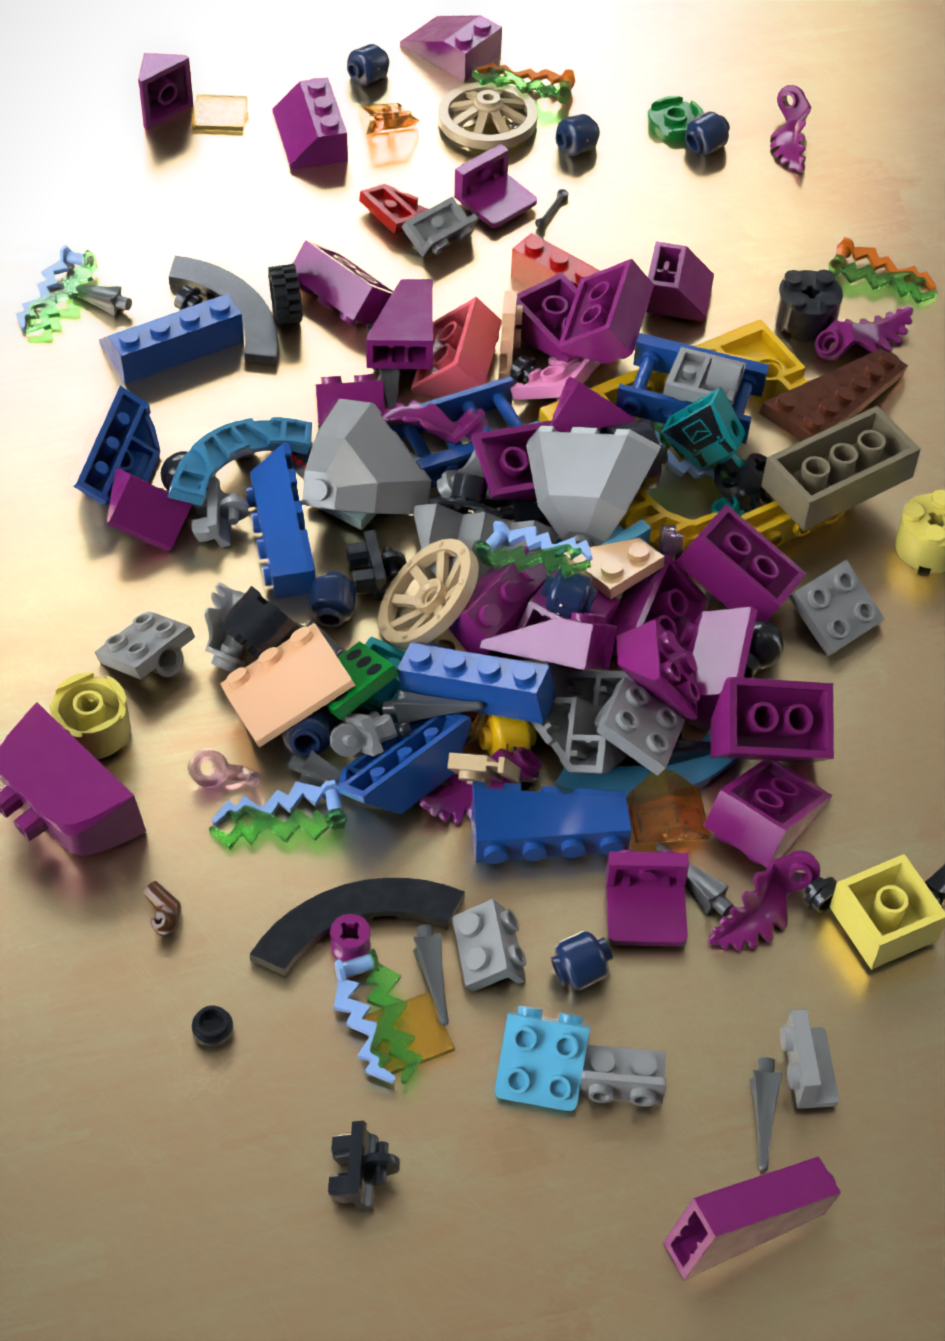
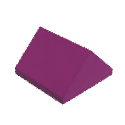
[138,52,194,130]
[550,376,636,433]
[106,468,192,552]

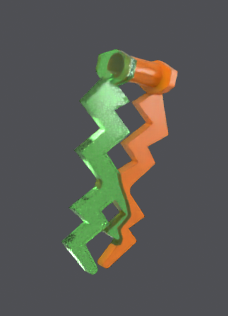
[472,63,576,104]
[828,237,938,304]

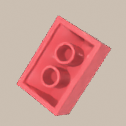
[411,296,502,398]

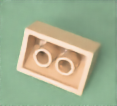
[220,623,355,748]

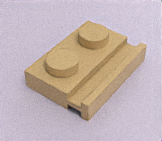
[447,752,521,787]

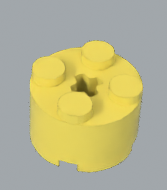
[895,490,945,573]
[49,673,131,759]

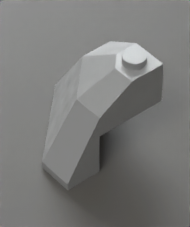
[302,399,431,514]
[526,426,661,547]
[414,503,559,583]
[519,660,636,775]

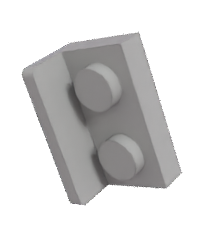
[579,1045,666,1106]

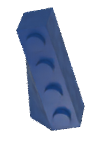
[99,294,244,384]
[245,443,316,600]
[396,642,556,724]
[471,781,632,864]

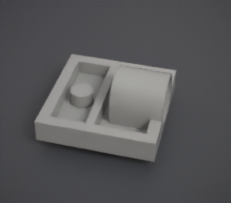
[663,347,746,405]
[788,559,885,656]
[95,611,195,680]
[594,676,685,776]

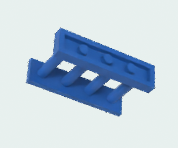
[616,333,769,444]
[389,376,540,489]

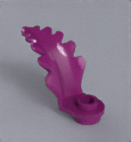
[770,84,812,173]
[815,306,914,361]
[382,400,489,444]
[419,747,542,824]
[708,850,821,951]

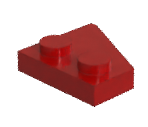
[359,183,429,234]

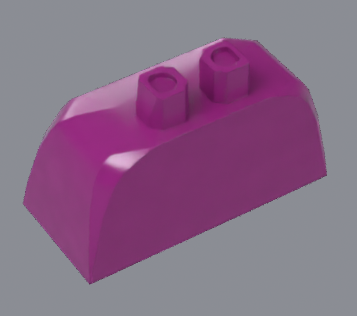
[0,702,147,856]

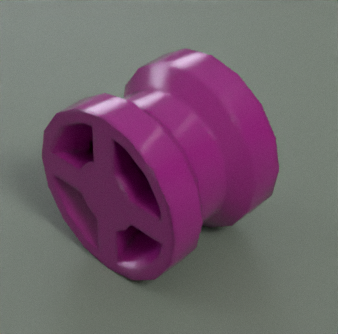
[330,914,371,962]

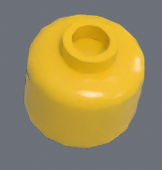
[478,714,536,756]

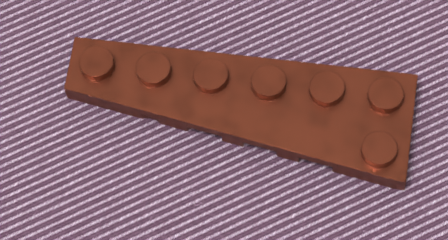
[759,348,908,441]

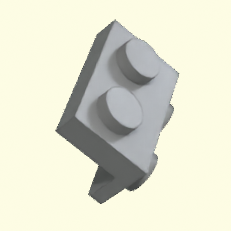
[401,196,479,258]
[452,899,526,992]
[780,1009,839,1109]

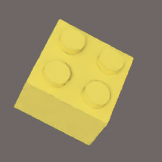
[829,854,945,970]

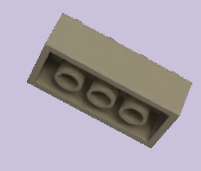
[761,406,921,531]

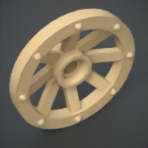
[438,81,538,150]
[378,539,479,649]

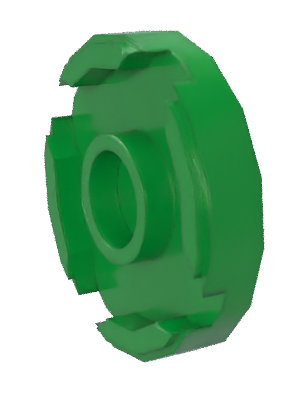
[646,96,704,141]

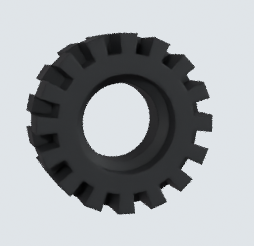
[268,263,303,325]

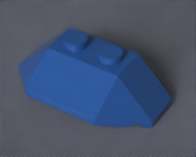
[69,386,161,505]
[337,713,472,814]

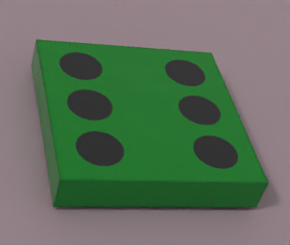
[323,641,399,720]

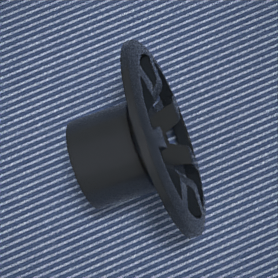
[714,453,775,513]
[428,473,503,518]

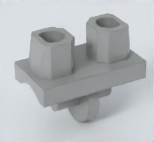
[192,477,249,548]
[330,711,397,757]

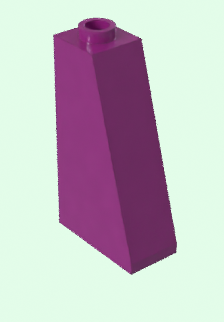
[366,279,433,369]
[663,1156,841,1280]

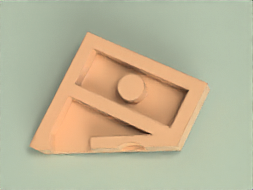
[498,290,523,380]
[564,538,664,599]

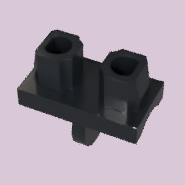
[346,530,406,602]
[328,1120,400,1212]

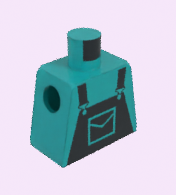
[661,387,745,474]

